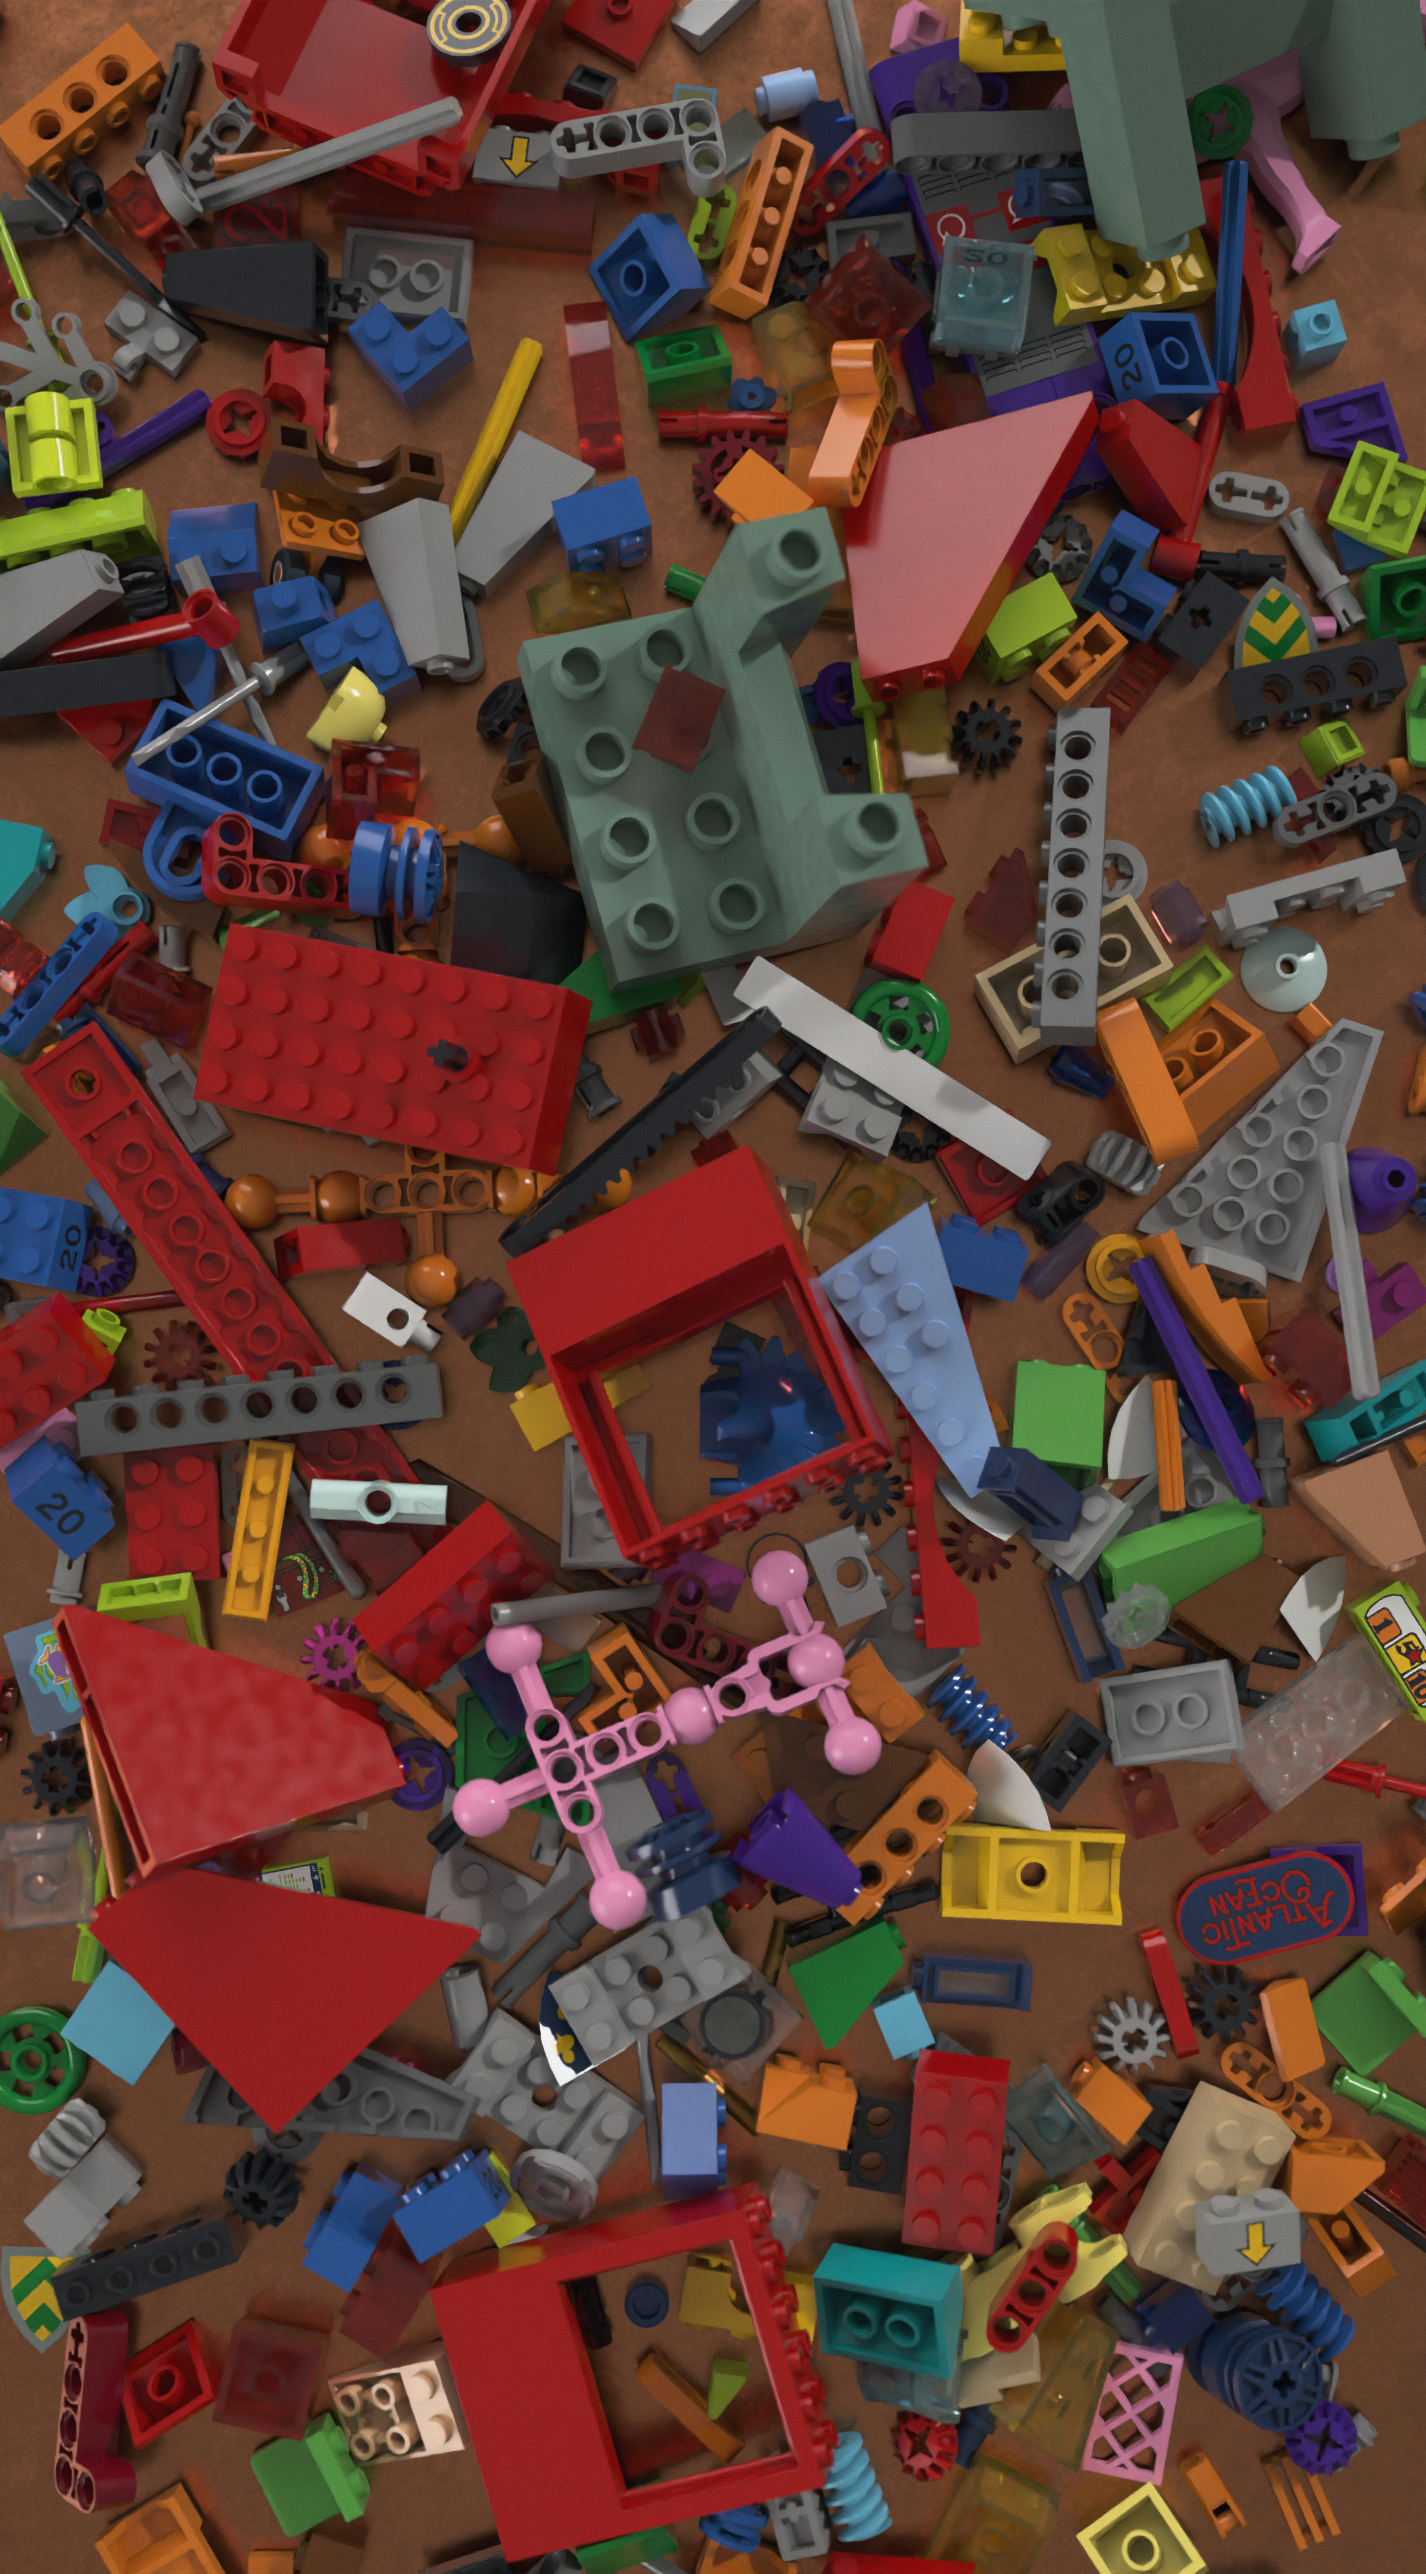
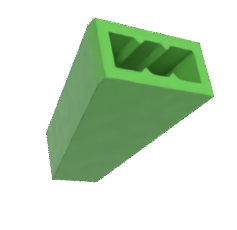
[1097,1497,1266,1640]

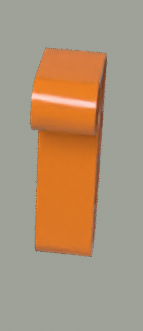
[807,339,898,508]
[1095,997,1200,1167]

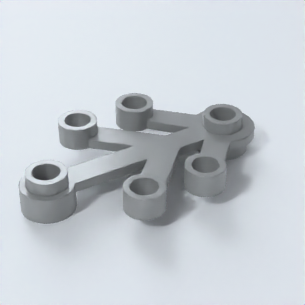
[0,298,118,412]

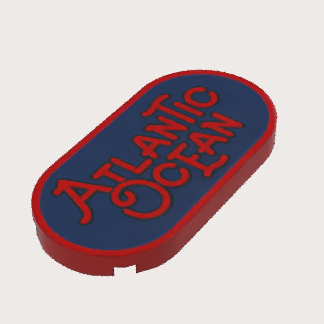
[1176,1850,1354,1966]

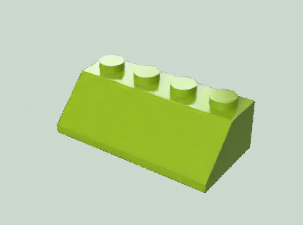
[0,488,162,574]

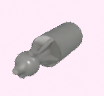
[439,1964,490,2059]

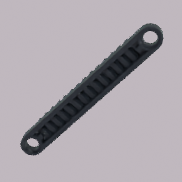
[498,1005,782,1258]

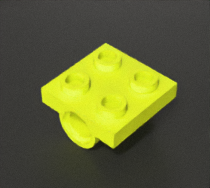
[5,392,103,498]

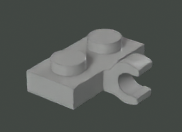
[103,289,201,383]

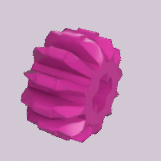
[300,1618,370,1693]

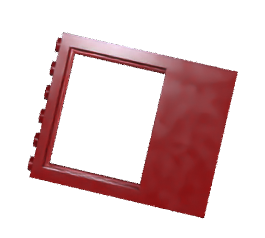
[505,1144,896,1572]
[429,2181,839,2563]

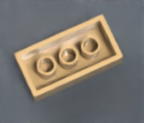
[974,893,1174,1064]
[1122,2081,1296,2296]

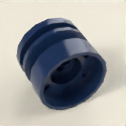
[624,1807,743,1923]
[1201,2311,1324,2433]

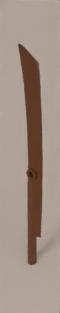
[408,1458,746,1709]

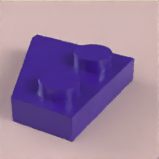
[1299,381,1408,464]

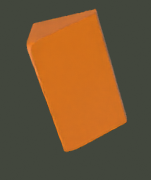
[1259,1977,1326,2082]

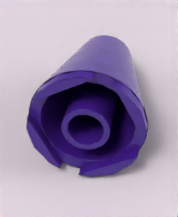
[1347,1147,1417,1233]
[733,1787,863,1909]

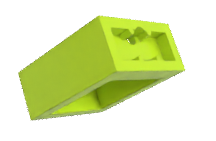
[97,1572,211,1649]

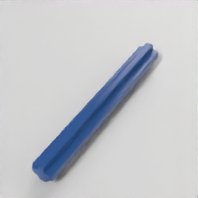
[1212,160,1248,387]

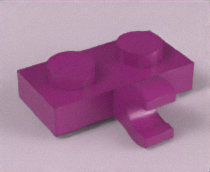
[1333,1259,1426,1341]
[648,1550,747,1625]

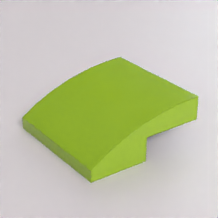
[1326,440,1426,559]

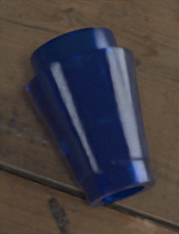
[844,169,909,219]
[1048,1045,1116,1100]

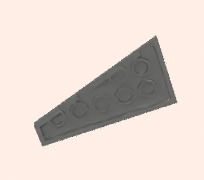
[182,2047,481,2142]

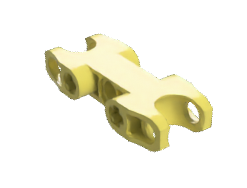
[937,2182,1128,2365]

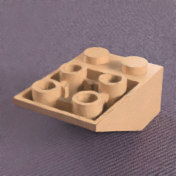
[328,2340,472,2467]

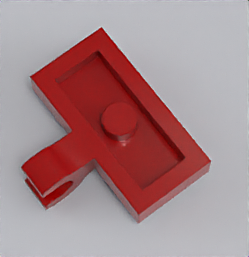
[1087,2144,1162,2235]

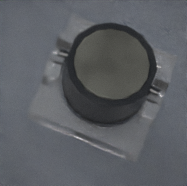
[679,1953,805,2085]

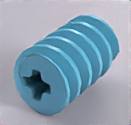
[1199,765,1298,848]
[820,2431,893,2542]

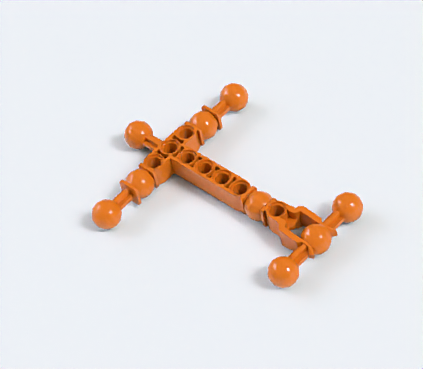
[224,814,632,1309]

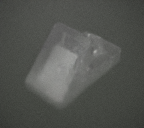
[766,2167,820,2257]

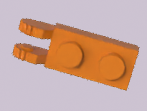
[353,1647,458,1748]

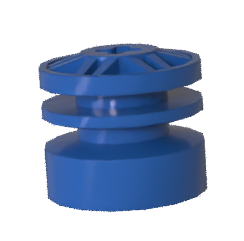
[348,821,444,923]

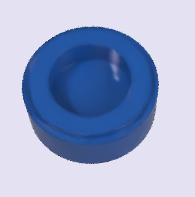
[624,2277,669,2328]

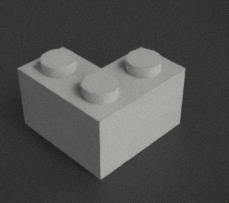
[23,2132,146,2261]

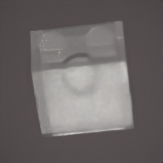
[0,1816,96,1931]

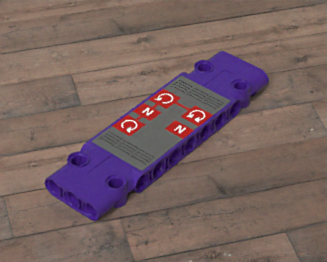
[868,36,1118,502]

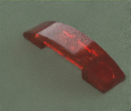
[563,300,626,473]

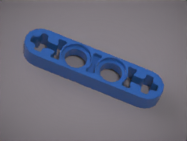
[0,912,118,1058]

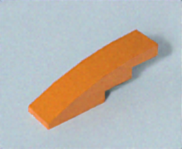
[1137,1229,1269,1385]

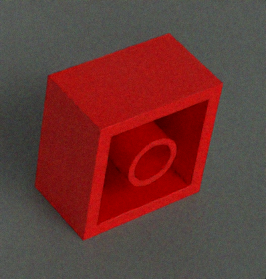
[863,881,955,983]

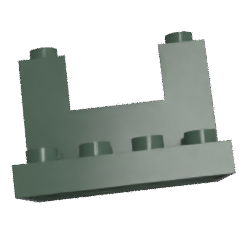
[963,0,1426,261]
[516,507,929,994]

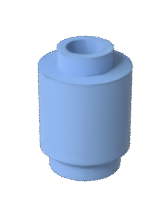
[754,67,819,122]

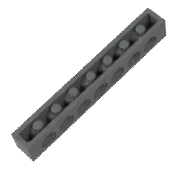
[1032,708,1111,1046]
[75,1355,444,1457]

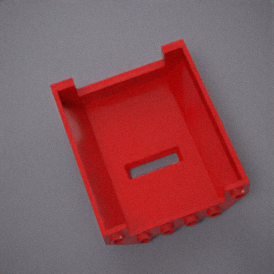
[211,0,551,197]

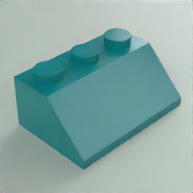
[813,2243,964,2379]

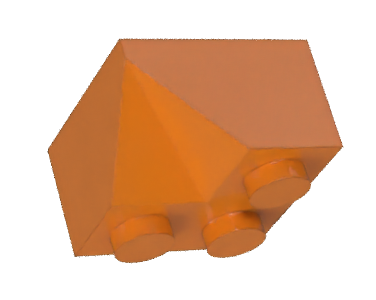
[754,2054,857,2151]

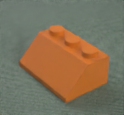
[1113,996,1281,1137]

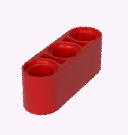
[986,2221,1079,2353]

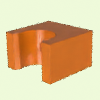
[713,448,818,524]

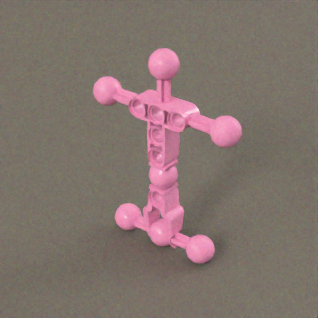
[452,1550,882,1930]

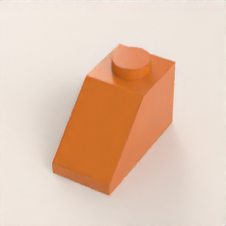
[1069,2055,1153,2145]
[1305,2203,1397,2300]

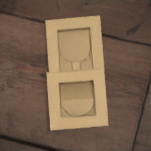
[956,2331,1041,2409]

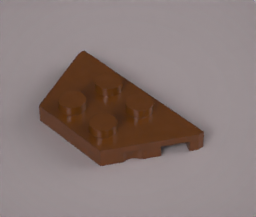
[759,1710,928,1832]

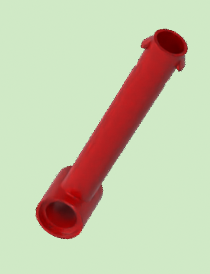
[1148,381,1235,583]
[49,589,240,665]

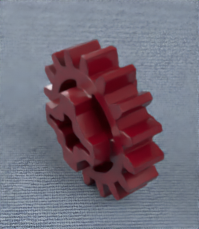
[692,430,785,527]

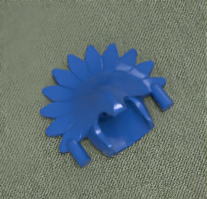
[699,1335,846,1500]

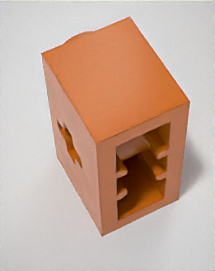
[1029,611,1128,713]

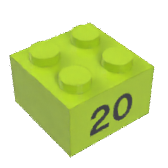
[974,572,1078,684]

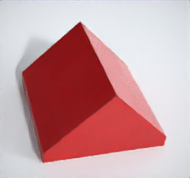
[122,2320,229,2450]

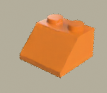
[1271,2134,1385,2220]

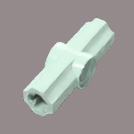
[310,1479,448,1525]

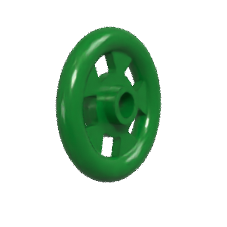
[849,978,951,1068]
[0,2006,86,2115]

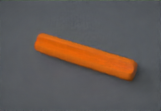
[1151,1380,1185,1512]

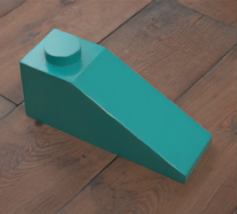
[0,819,56,933]
[1304,1359,1426,1461]

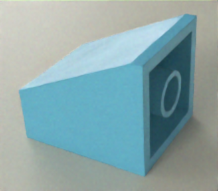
[60,1956,177,2086]

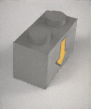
[473,125,564,207]
[1195,2188,1301,2277]

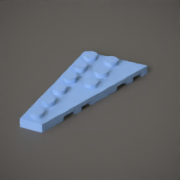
[818,1201,1001,1499]

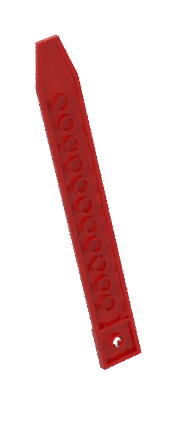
[20,1021,454,1587]

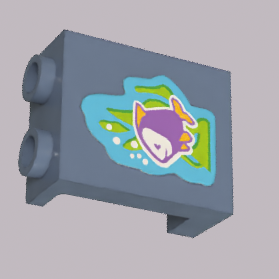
[3,1604,98,1741]

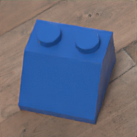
[588,213,712,342]
[167,502,267,598]

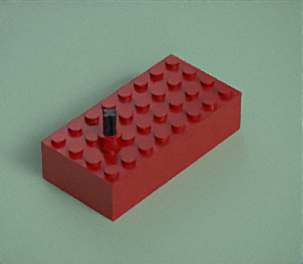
[193,923,593,1177]

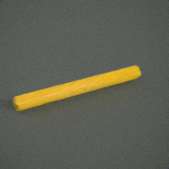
[449,338,542,548]

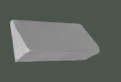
[670,0,758,54]

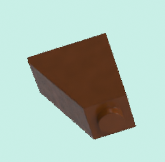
[490,753,573,876]
[1162,1553,1300,1675]

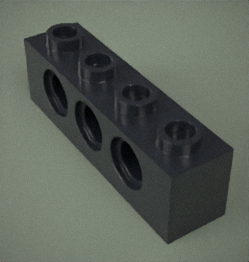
[1218,635,1408,735]
[50,2205,246,2322]

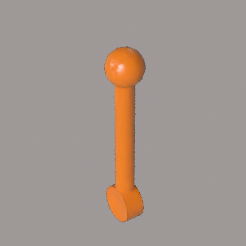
[178,111,200,170]

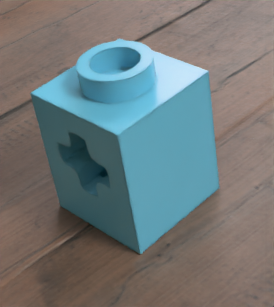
[1282,299,1347,372]
[871,1984,935,2061]

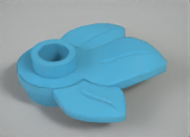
[64,864,151,947]

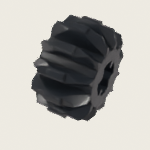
[119,555,178,623]
[948,699,1023,775]
[829,1460,903,1528]
[20,1739,92,1816]
[1184,1965,1261,2043]
[222,2148,302,2231]

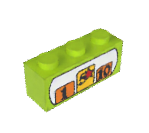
[1343,1579,1426,1723]

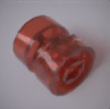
[0,917,50,1000]

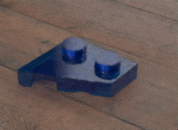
[457,1648,541,1742]

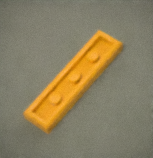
[221,1438,295,1622]

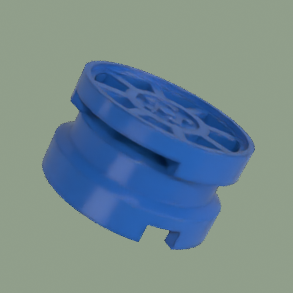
[698,2504,770,2553]

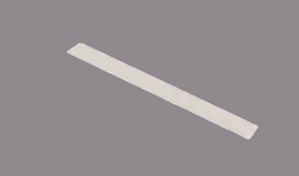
[734,956,1051,1180]

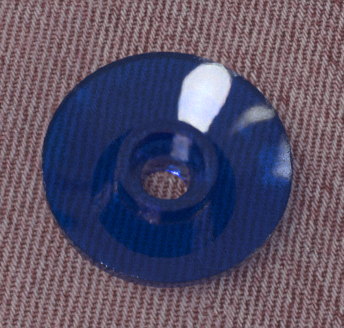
[1177,1369,1255,1453]

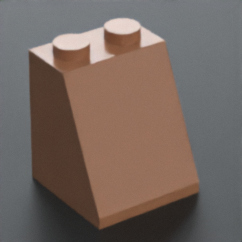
[1287,1450,1426,1572]

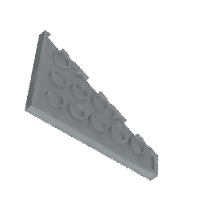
[1135,1018,1384,1283]

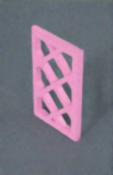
[1080,2337,1184,2486]

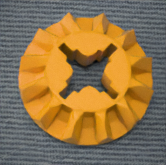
[1086,1234,1145,1304]

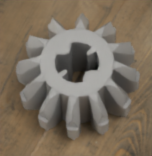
[1086,1130,1165,1196]
[1092,1997,1171,2077]
[29,2098,106,2180]

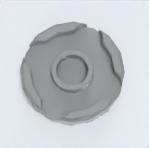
[510,2149,598,2222]

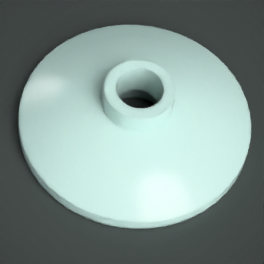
[1240,927,1327,1013]

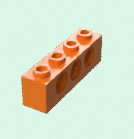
[0,22,166,181]
[708,126,814,321]
[836,1748,978,1926]

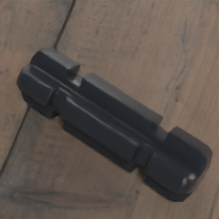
[570,2276,613,2350]

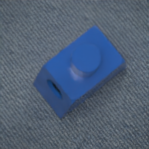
[252,576,338,656]

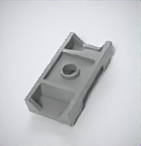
[1210,848,1407,949]
[798,967,947,1166]
[548,1903,752,2066]
[445,2007,645,2185]

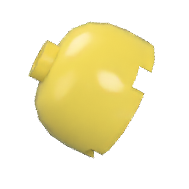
[305,666,387,756]

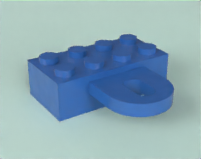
[124,697,326,902]

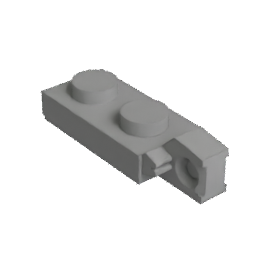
[140,1037,232,1155]

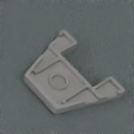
[786,1526,965,1699]
[425,1784,594,1966]

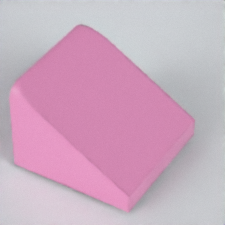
[889,0,948,54]

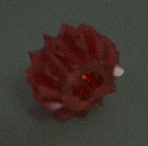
[143,1319,219,1391]
[941,1513,1017,1583]

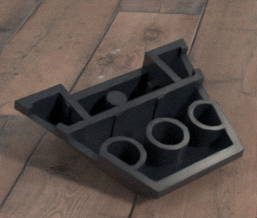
[450,840,586,986]

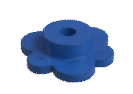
[728,376,777,411]

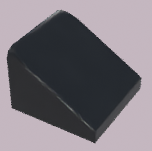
[562,63,618,111]

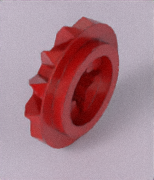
[205,388,274,459]
[891,2403,958,2482]

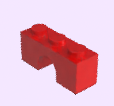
[262,340,331,452]

